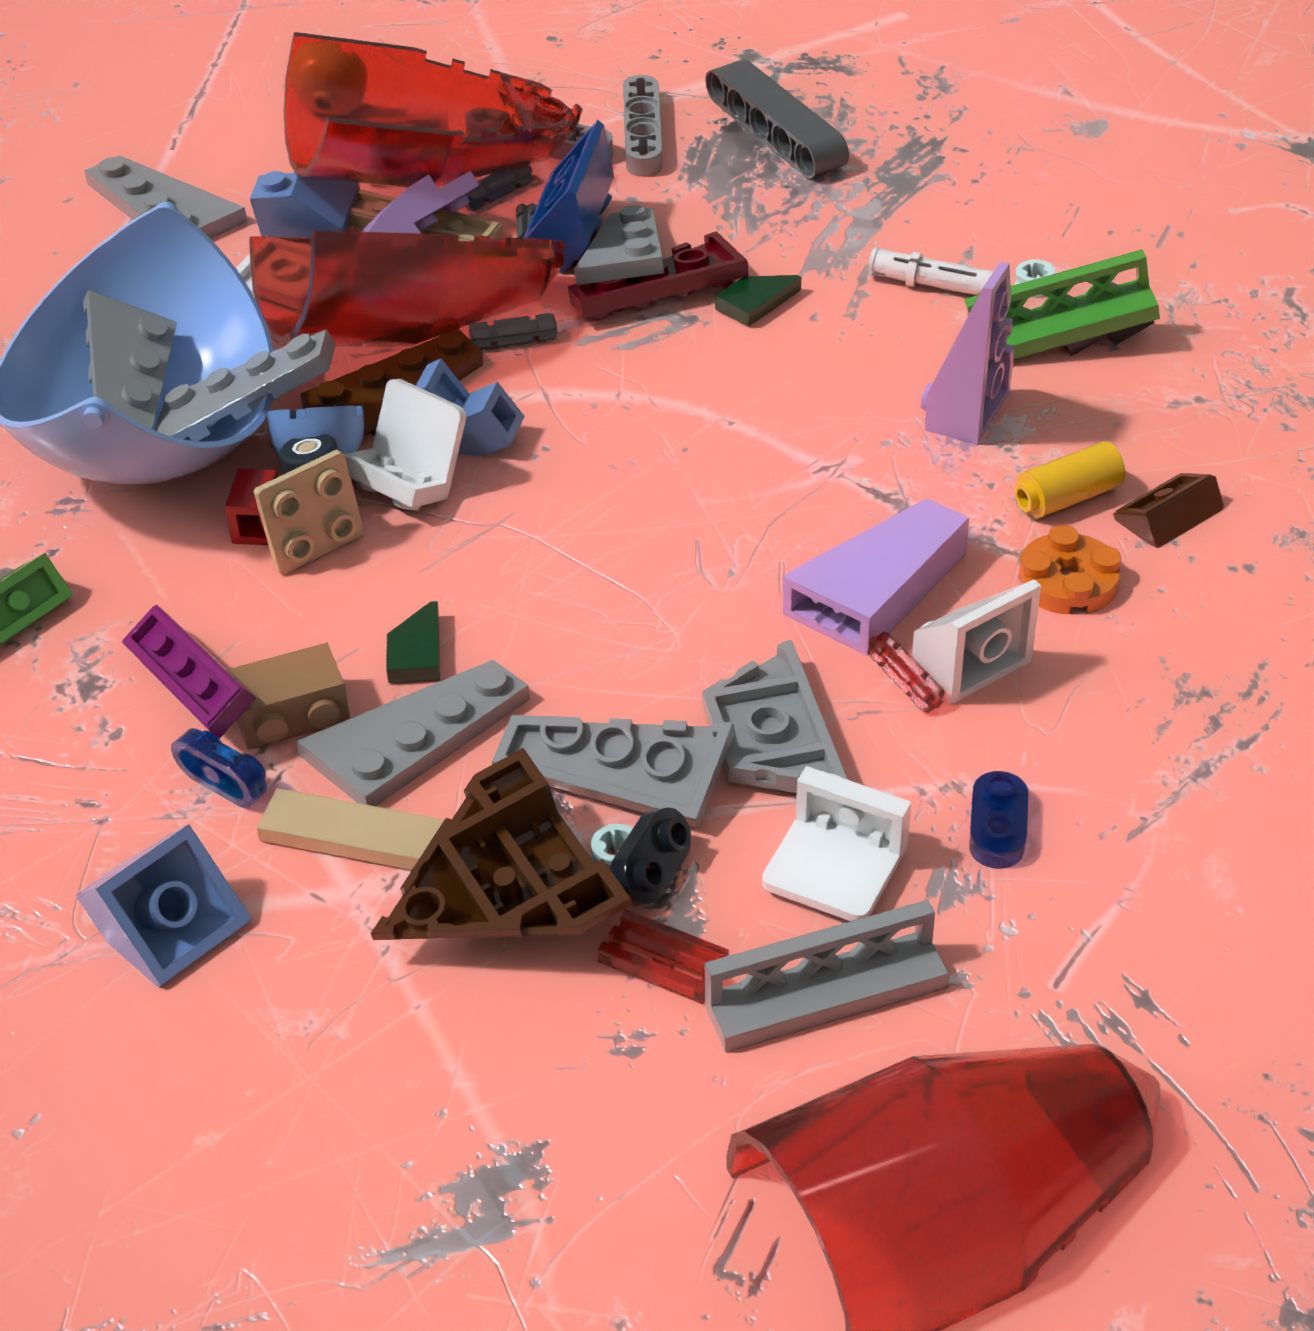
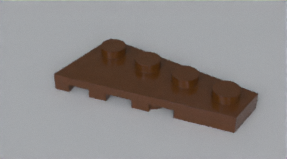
[300,329,483,437]

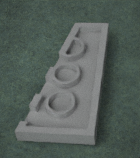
[84,155,247,238]
[83,290,177,429]
[155,329,336,441]

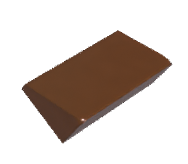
[1113,473,1224,547]

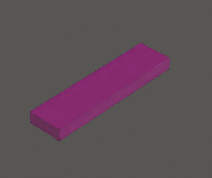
[122,604,256,739]

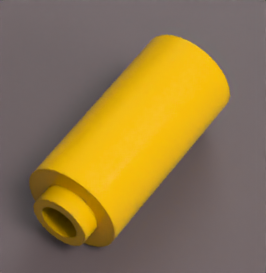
[1014,441,1126,518]

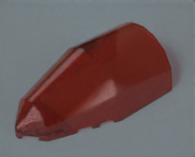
[283,32,583,188]
[249,230,565,347]
[726,1043,1161,1331]

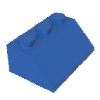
[521,119,614,274]

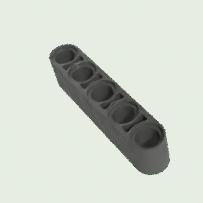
[705,59,849,178]

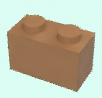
[227,642,350,750]

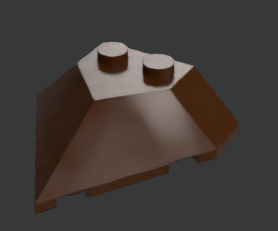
[370,748,632,940]

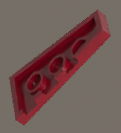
[568,231,749,319]

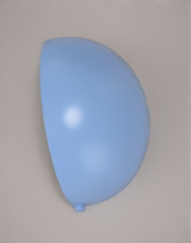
[0,202,274,484]

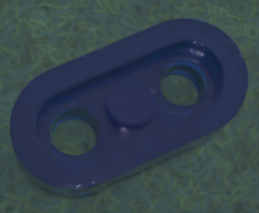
[171,728,267,808]
[969,771,1029,869]

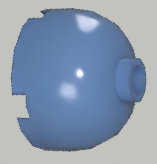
[267,406,364,457]

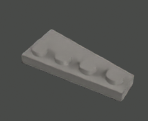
[297,660,530,806]
[492,715,735,828]

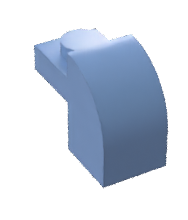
[416,359,525,456]

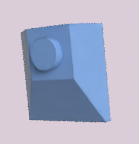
[250,171,360,240]
[75,824,252,987]

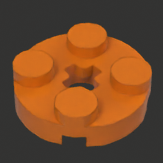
[1019,525,1121,614]

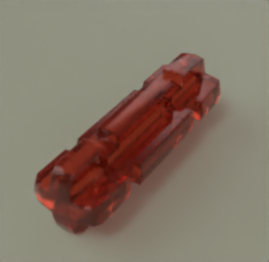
[867,632,945,713]

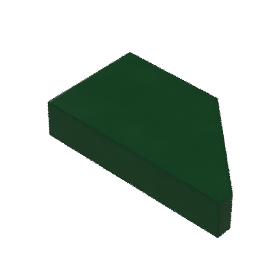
[715,275,802,326]
[386,601,440,683]

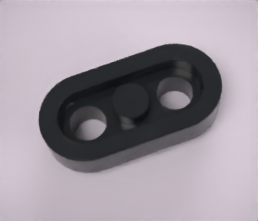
[610,807,691,907]

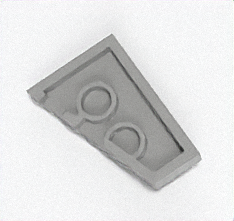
[574,205,664,285]

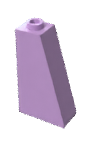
[783,498,969,656]

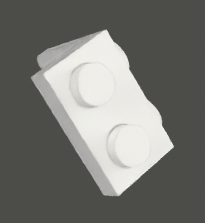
[344,379,466,510]
[762,766,912,921]

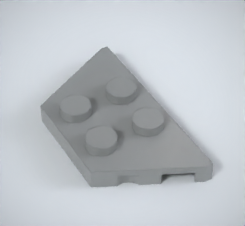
[702,640,848,793]

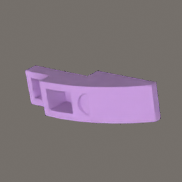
[336,171,480,288]

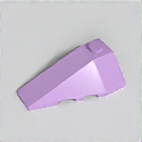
[921,261,1014,445]

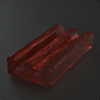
[597,909,729,1004]

